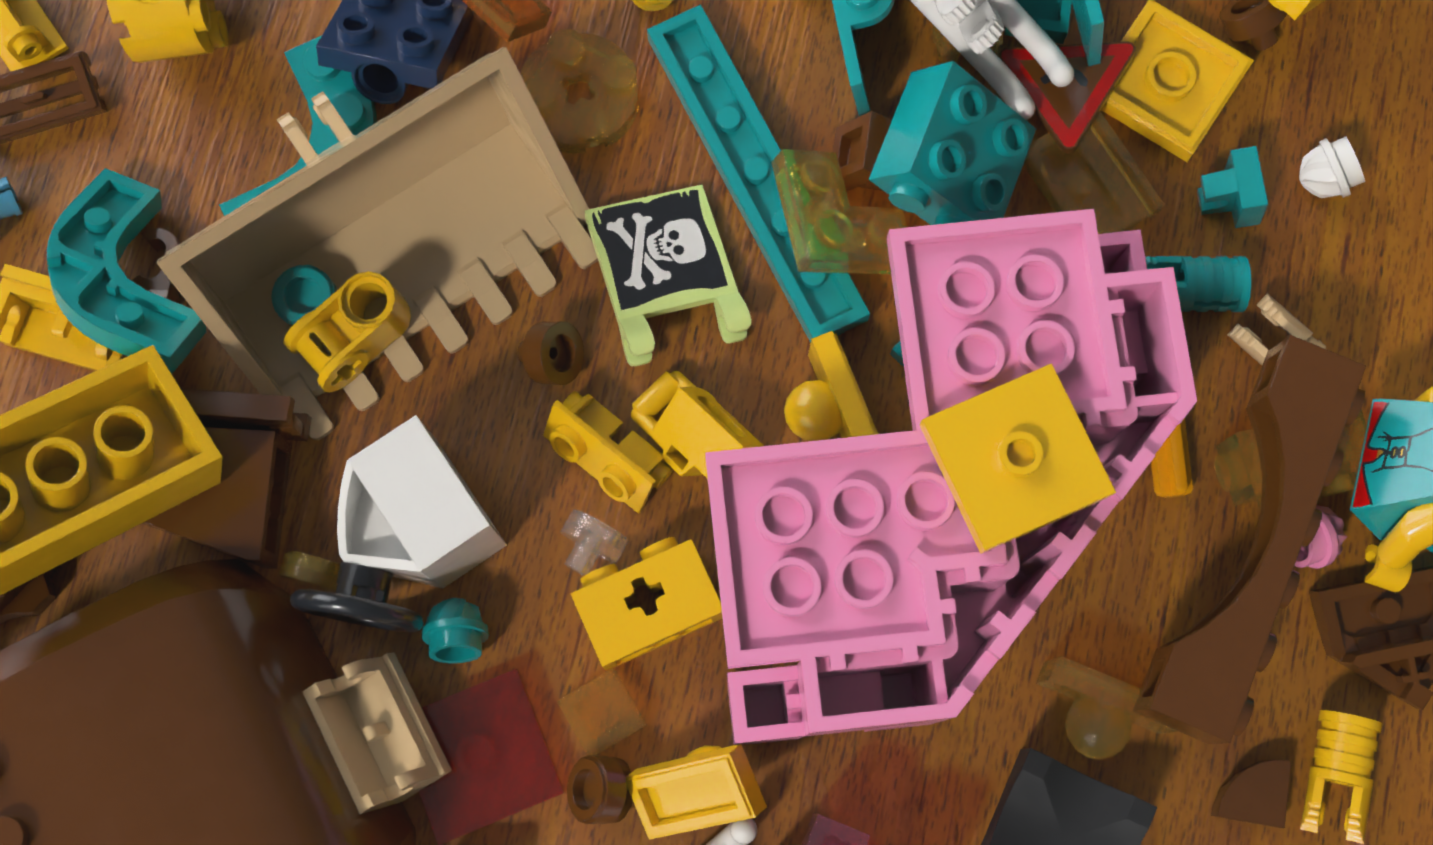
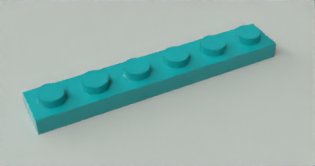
[647,4,870,343]

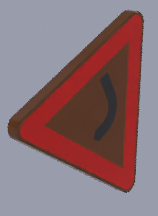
[999,41,1136,154]

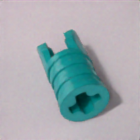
[1145,256,1251,312]

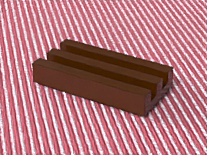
[0,51,108,144]

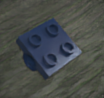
[316,0,473,104]

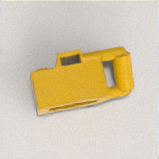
[631,371,764,480]

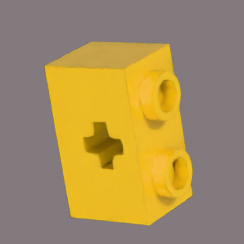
[570,537,722,671]

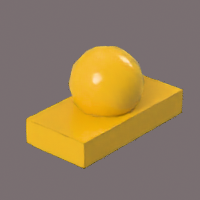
[784,331,878,441]
[626,744,767,840]

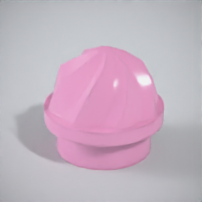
[1295,505,1348,569]

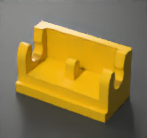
[0,264,122,371]

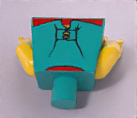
[1350,387,1433,592]

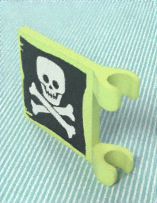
[584,185,752,366]

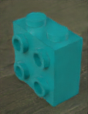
[868,61,1036,225]

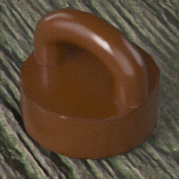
[567,755,633,824]

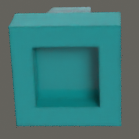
[1197,146,1268,228]

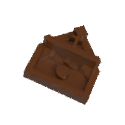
[1309,566,1433,710]

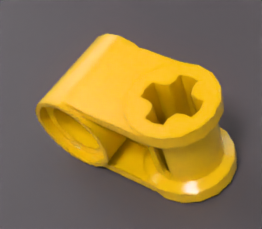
[283,271,411,393]

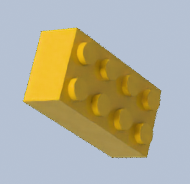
[0,345,223,595]

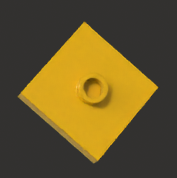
[1102,0,1254,162]
[919,363,1116,554]

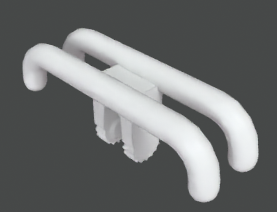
[910,0,1074,120]

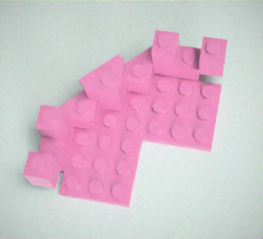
[705,209,1197,745]

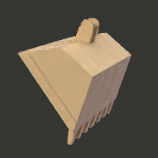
[156,47,598,440]

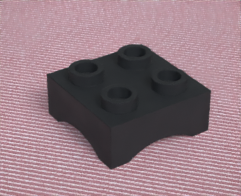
[981,748,1157,845]

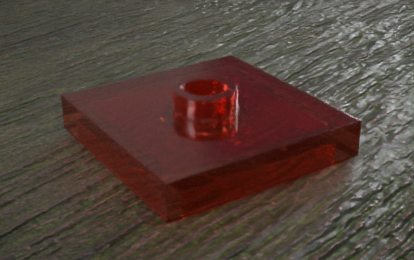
[419,669,566,845]

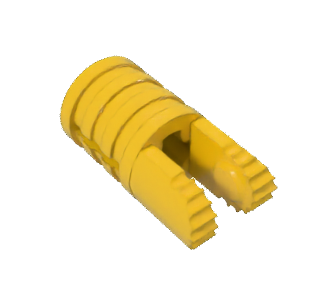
[1300,710,1383,844]

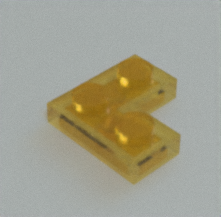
[771,149,908,274]

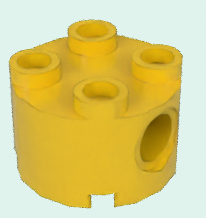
[107,0,228,63]

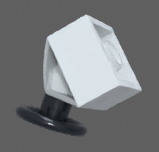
[290,415,507,633]

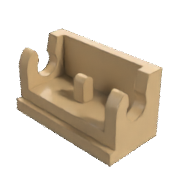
[303,652,452,814]

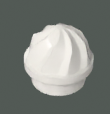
[1299,137,1365,198]

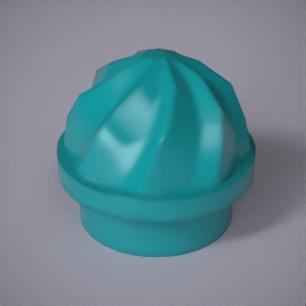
[422,598,489,663]

